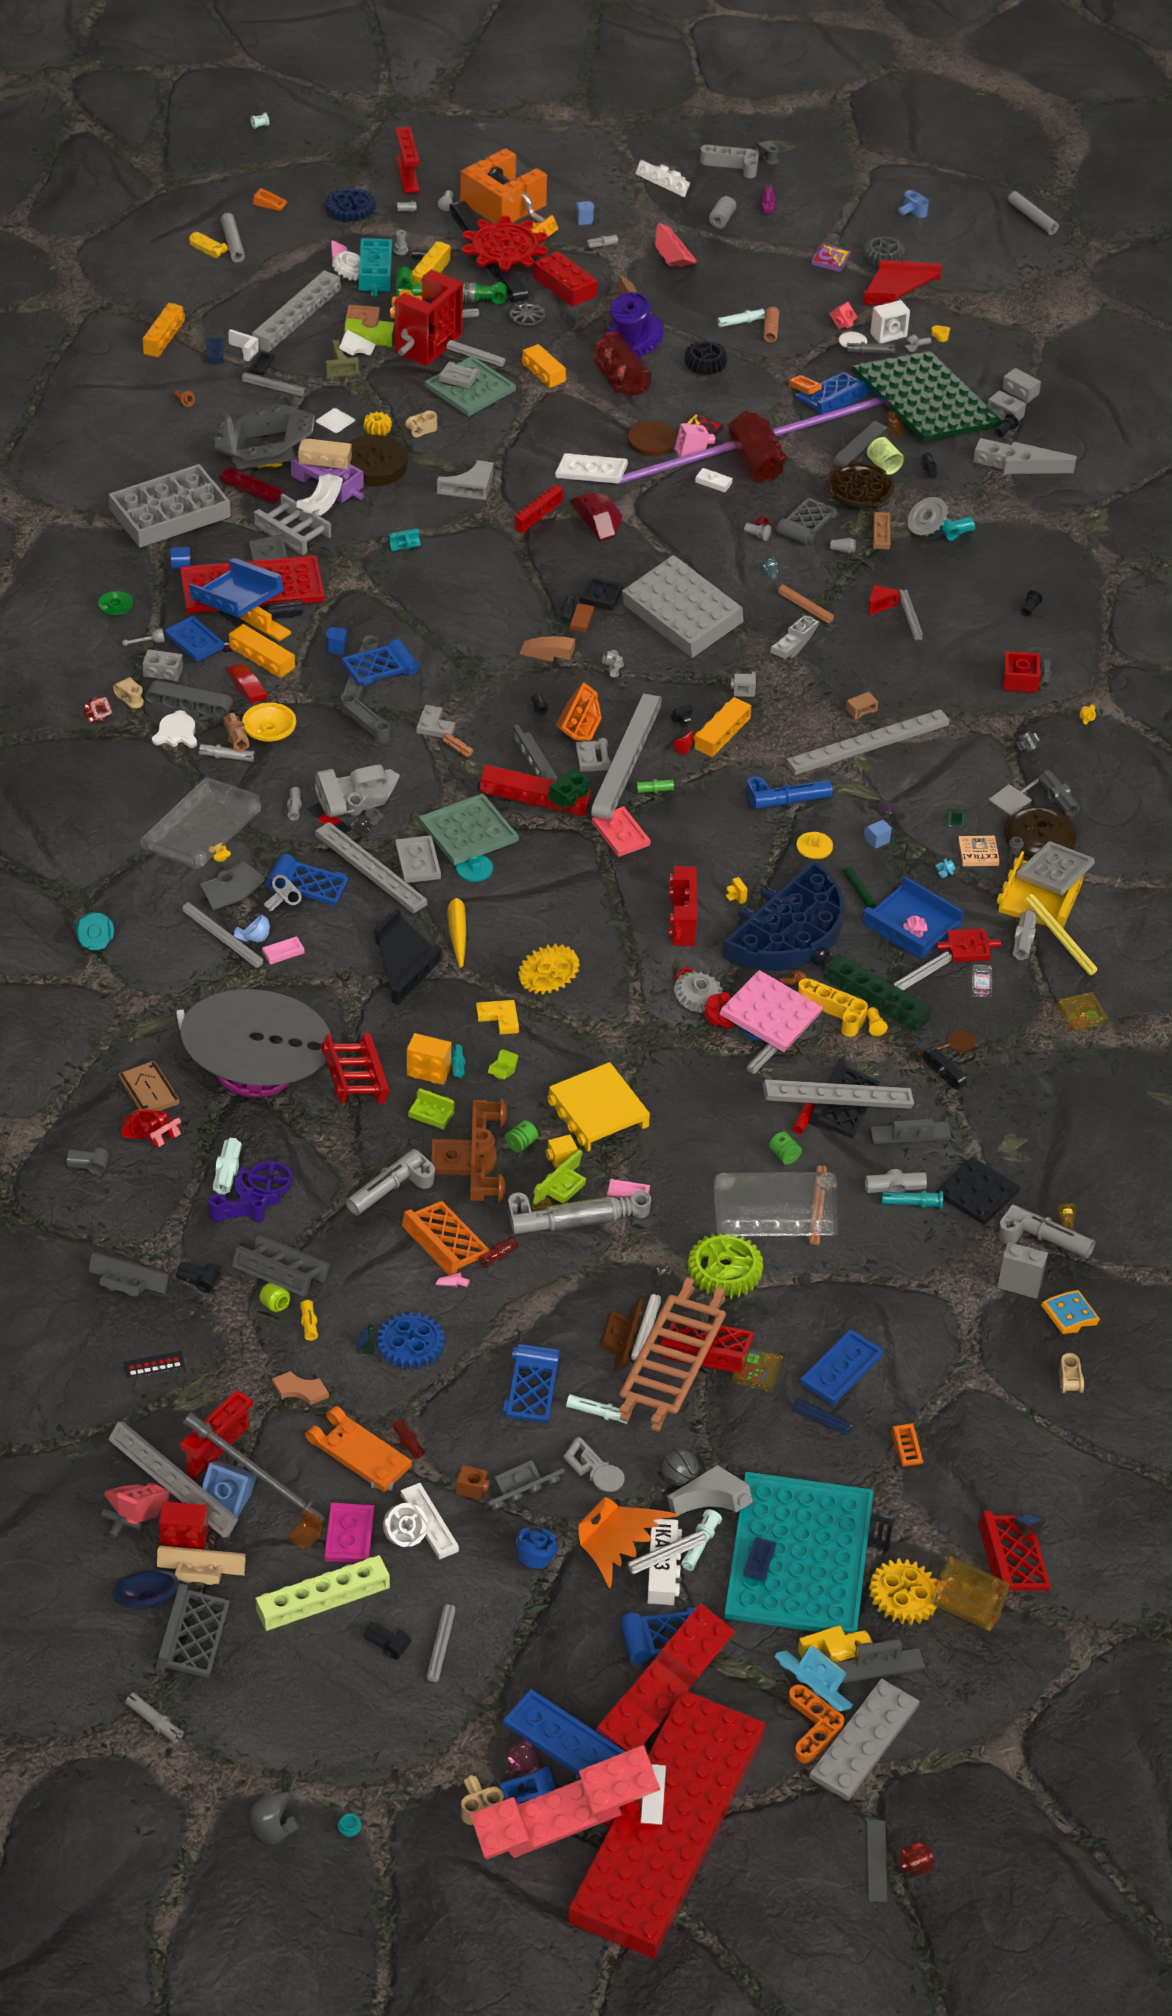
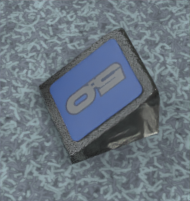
[1012,1512,1045,1537]

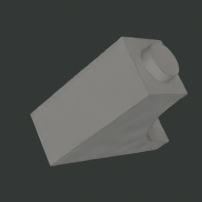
[437,460,494,500]
[667,1465,753,1515]

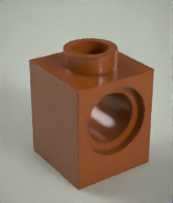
[456,1465,490,1500]

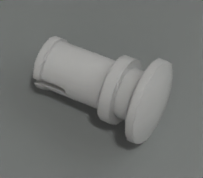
[438,190,454,211]
[393,230,409,255]
[744,523,771,541]

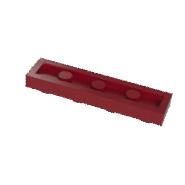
[219,467,283,504]

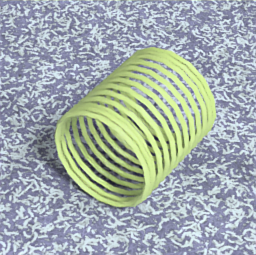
[867,437,904,474]

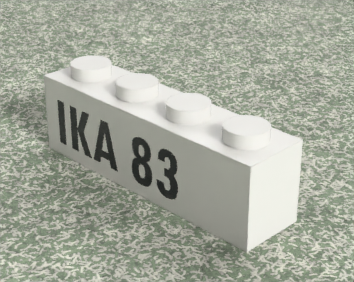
[648,1519,682,1605]

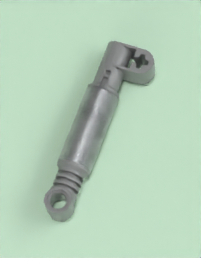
[508,1190,651,1235]

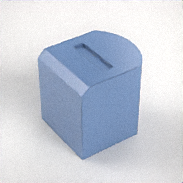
[575,201,594,225]
[864,820,892,849]

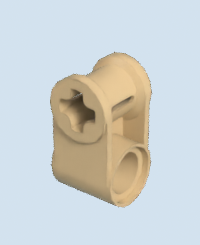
[405,411,438,437]
[113,677,144,709]
[1058,1353,1084,1393]

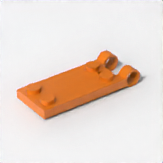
[305,1406,412,1492]

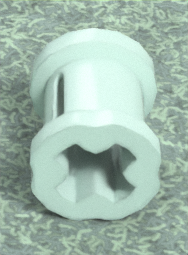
[250,113,269,129]

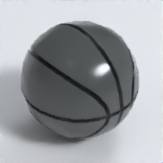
[661,1449,699,1486]

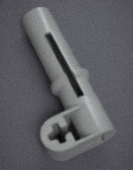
[346,1149,435,1216]
[999,1204,1095,1259]

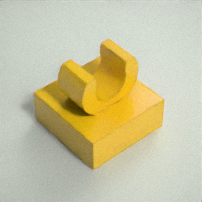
[726,877,747,904]

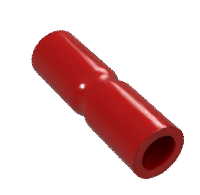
[792,1103,816,1134]

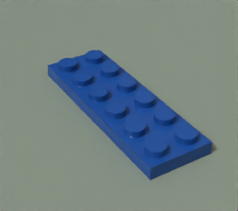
[503,1690,625,1776]

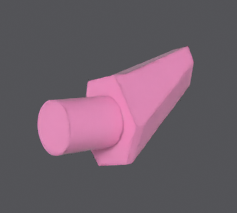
[436,1273,470,1288]

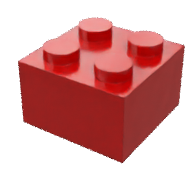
[1003,651,1041,692]
[159,1501,209,1550]

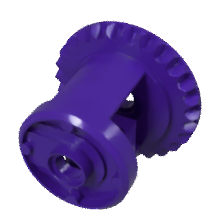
[607,292,664,357]

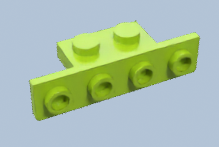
[533,1150,587,1205]

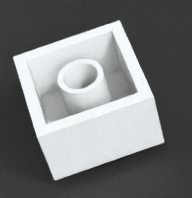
[870,300,910,344]

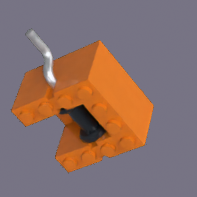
[460,148,547,223]

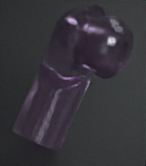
[878,801,904,820]

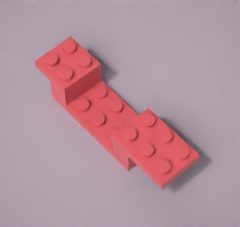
[470,1745,661,1860]

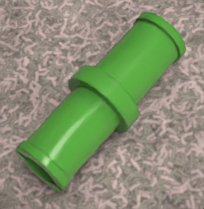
[637,779,674,794]

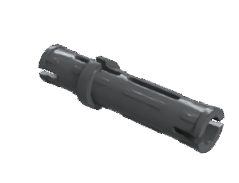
[846,342,895,355]

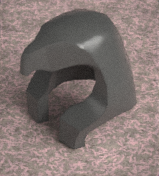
[250,1792,300,1845]

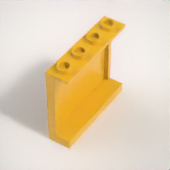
[997,851,1084,928]
[547,1062,650,1152]

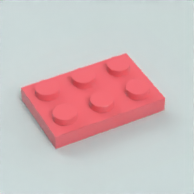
[592,806,651,857]

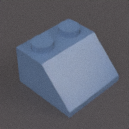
[202,1460,257,1518]

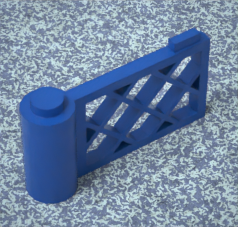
[341,639,419,686]
[266,854,349,906]
[503,1344,560,1423]
[620,1607,697,1663]

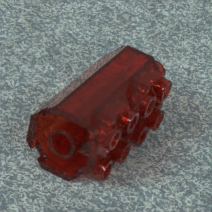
[594,331,651,396]
[728,411,788,483]

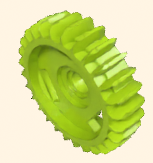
[688,1232,763,1299]

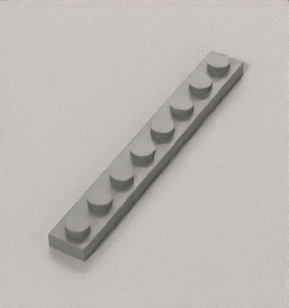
[315,822,427,914]
[762,1080,914,1109]
[108,1422,238,1537]

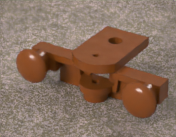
[431,1099,507,1203]

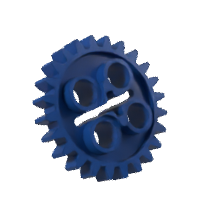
[377,1311,445,1371]

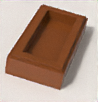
[570,604,594,633]

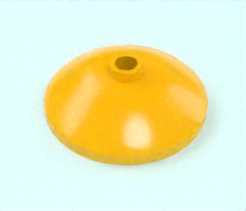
[242,703,296,742]

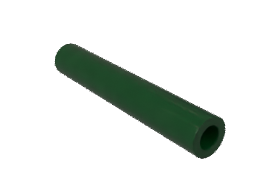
[844,866,877,909]

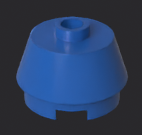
[515,1527,558,1569]

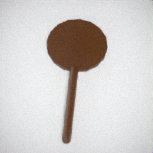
[916,1030,975,1057]

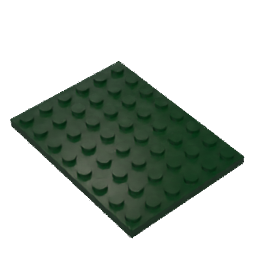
[852,351,1002,441]

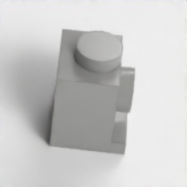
[730,672,756,697]

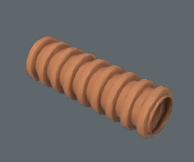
[763,307,780,343]

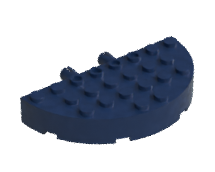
[723,861,844,970]

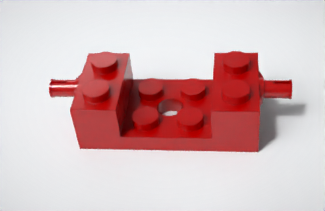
[669,866,697,946]

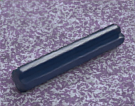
[793,1399,852,1435]

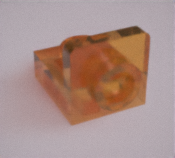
[887,411,904,436]
[289,1510,323,1550]

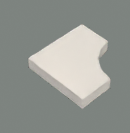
[339,330,375,356]

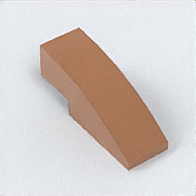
[520,636,575,662]

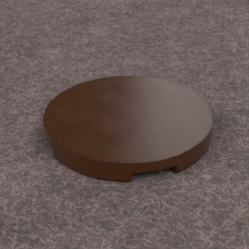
[628,421,677,456]

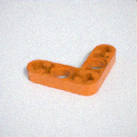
[788,1685,844,1763]

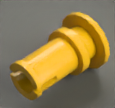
[867,1007,888,1036]

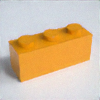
[522,344,566,388]

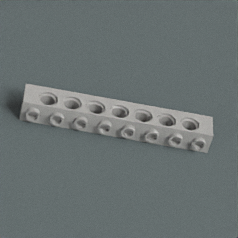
[252,270,341,352]

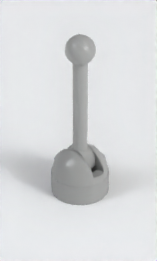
[122,628,165,646]

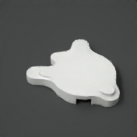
[152,710,197,748]

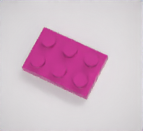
[325,1503,374,1563]

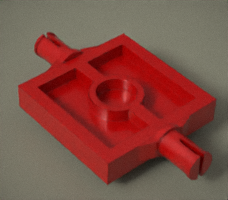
[937,928,1001,962]

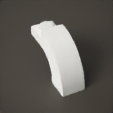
[296,474,343,515]

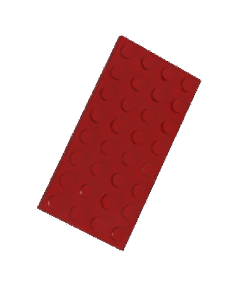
[180,555,325,613]

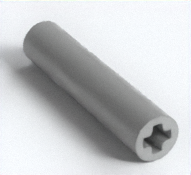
[1008,191,1059,235]
[220,213,245,262]

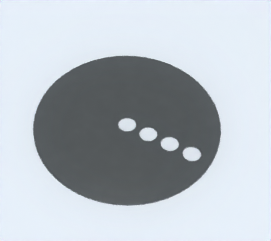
[181,989,332,1086]

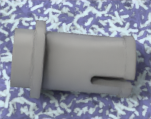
[397,200,417,213]

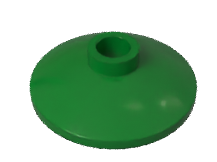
[98,591,133,615]

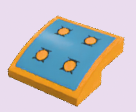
[1041,1290,1100,1334]

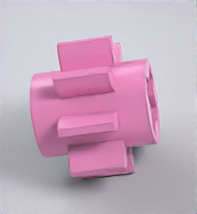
[903,916,927,938]

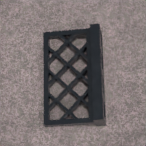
[808,1058,880,1139]

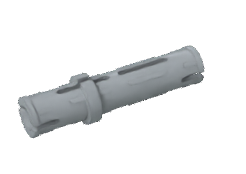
[199,744,255,762]
[125,1692,183,1743]

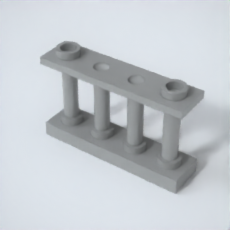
[254,494,331,555]

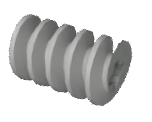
[709,196,736,229]

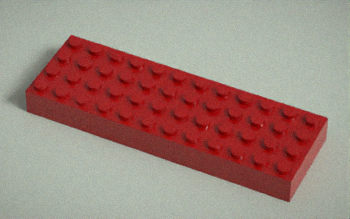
[568,1689,766,1959]

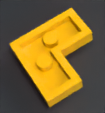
[476,1000,519,1034]

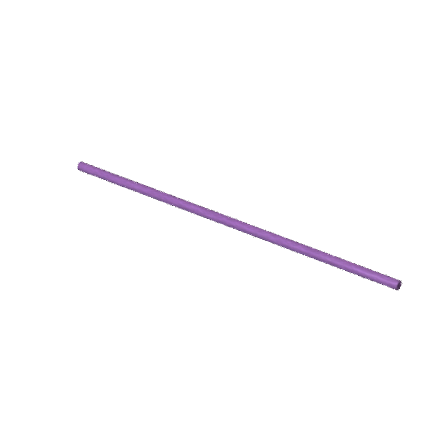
[615,397,885,485]

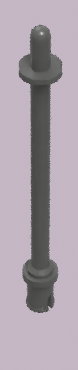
[183,1412,325,1524]

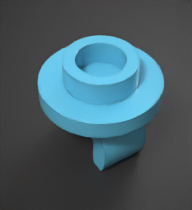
[936,858,956,878]

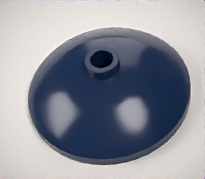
[112,1570,179,1609]

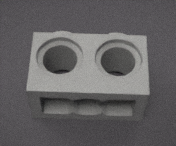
[143,649,183,681]

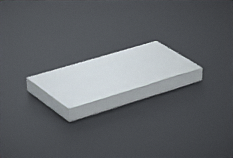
[555,453,628,484]

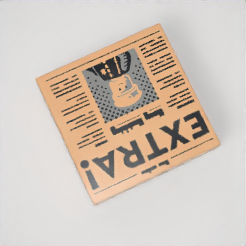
[958,836,999,866]

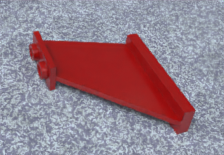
[863,260,942,306]

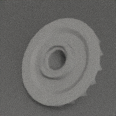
[908,497,949,537]
[674,970,723,1013]

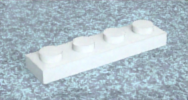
[401,1483,459,1560]

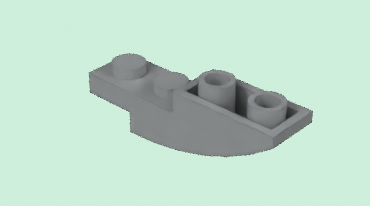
[770,616,819,659]

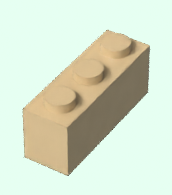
[298,438,352,469]

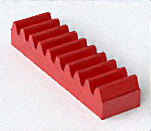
[514,485,564,534]

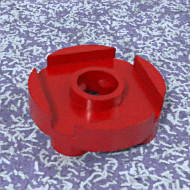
[704,992,737,1029]

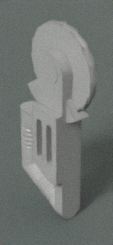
[563,1437,625,1492]

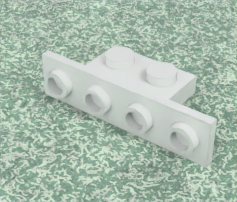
[636,160,690,197]

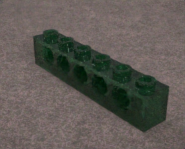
[823,954,932,1032]

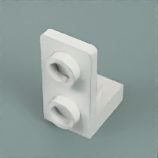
[228,330,259,361]

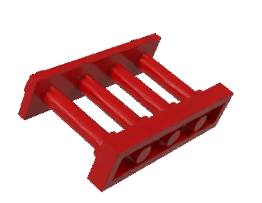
[396,127,420,193]
[321,1034,390,1104]

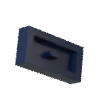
[206,338,223,363]
[743,1537,777,1582]

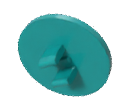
[456,855,493,882]

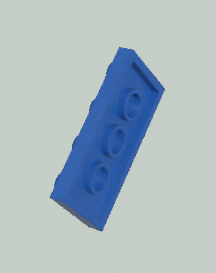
[800,1329,884,1406]

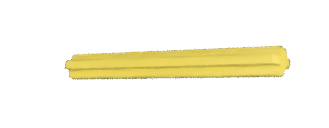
[1025,893,1097,975]

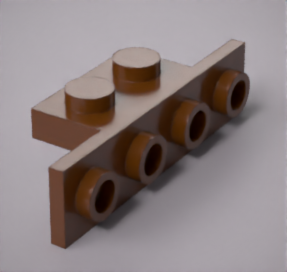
[599,1298,643,1373]

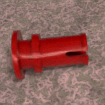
[673,730,696,755]

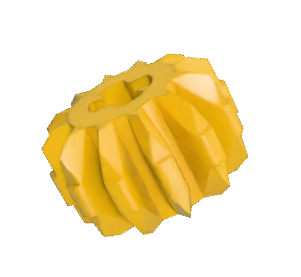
[364,411,391,436]

